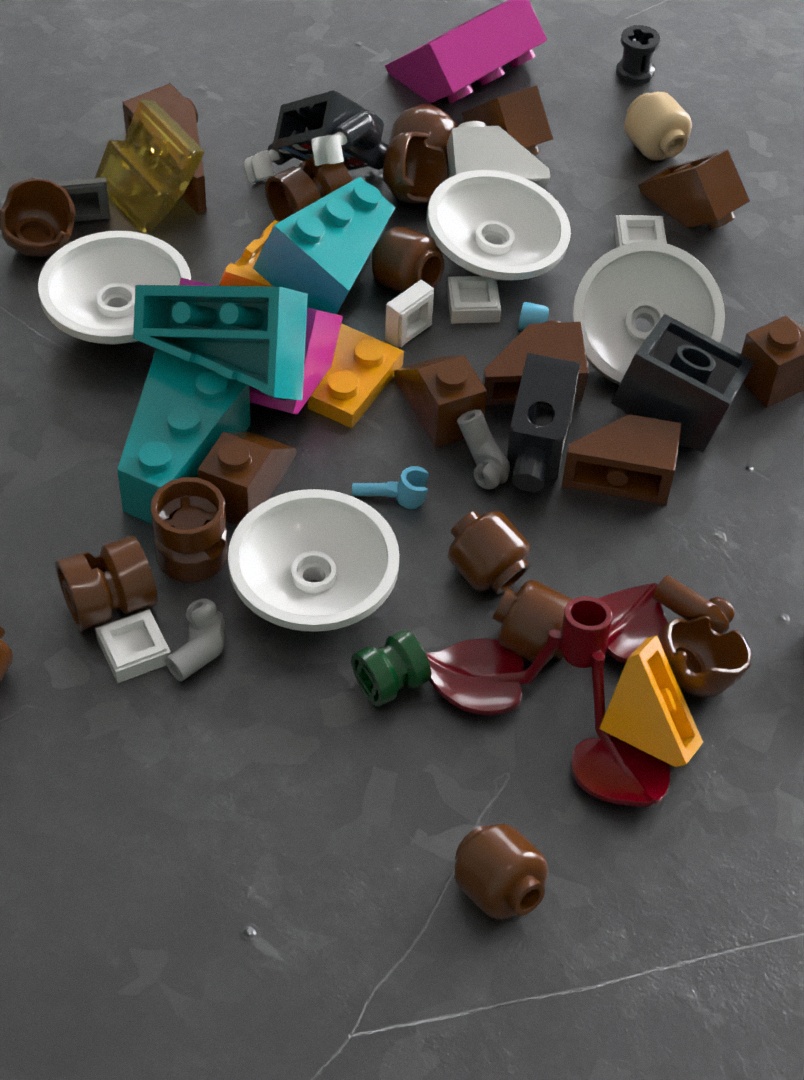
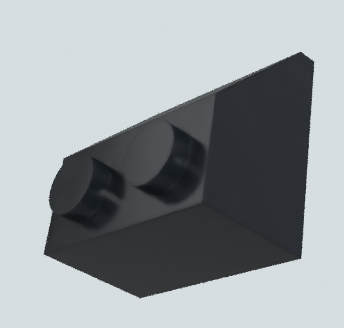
[611,314,755,453]

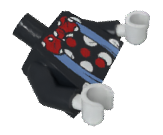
[244,90,389,183]

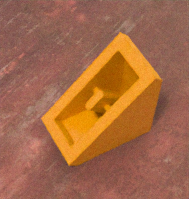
[599,635,703,767]

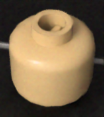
[624,91,692,160]

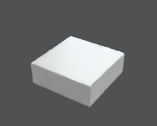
[614,215,667,248]
[447,276,501,324]
[385,280,434,348]
[95,609,171,683]

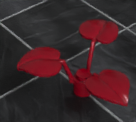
[426,583,670,807]

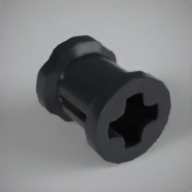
[616,25,661,85]

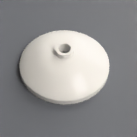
[426,170,571,281]
[38,231,191,345]
[572,241,725,385]
[228,489,399,632]

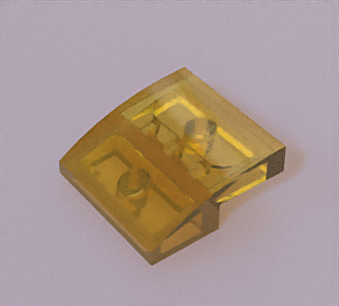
[95,99,205,233]

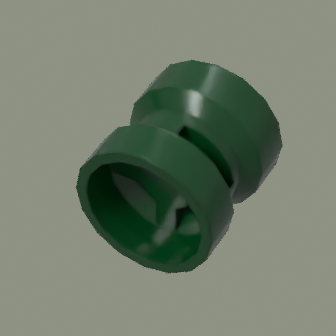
[351,629,432,707]

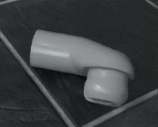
[457,410,510,490]
[165,598,225,682]

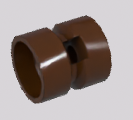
[265,156,352,222]
[151,477,227,582]
[55,535,158,632]

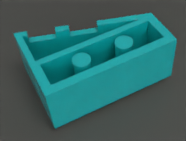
[253,177,396,314]
[133,285,308,401]
[117,348,251,524]

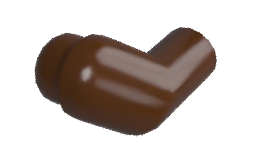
[653,575,735,634]

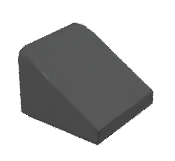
[57,177,111,222]

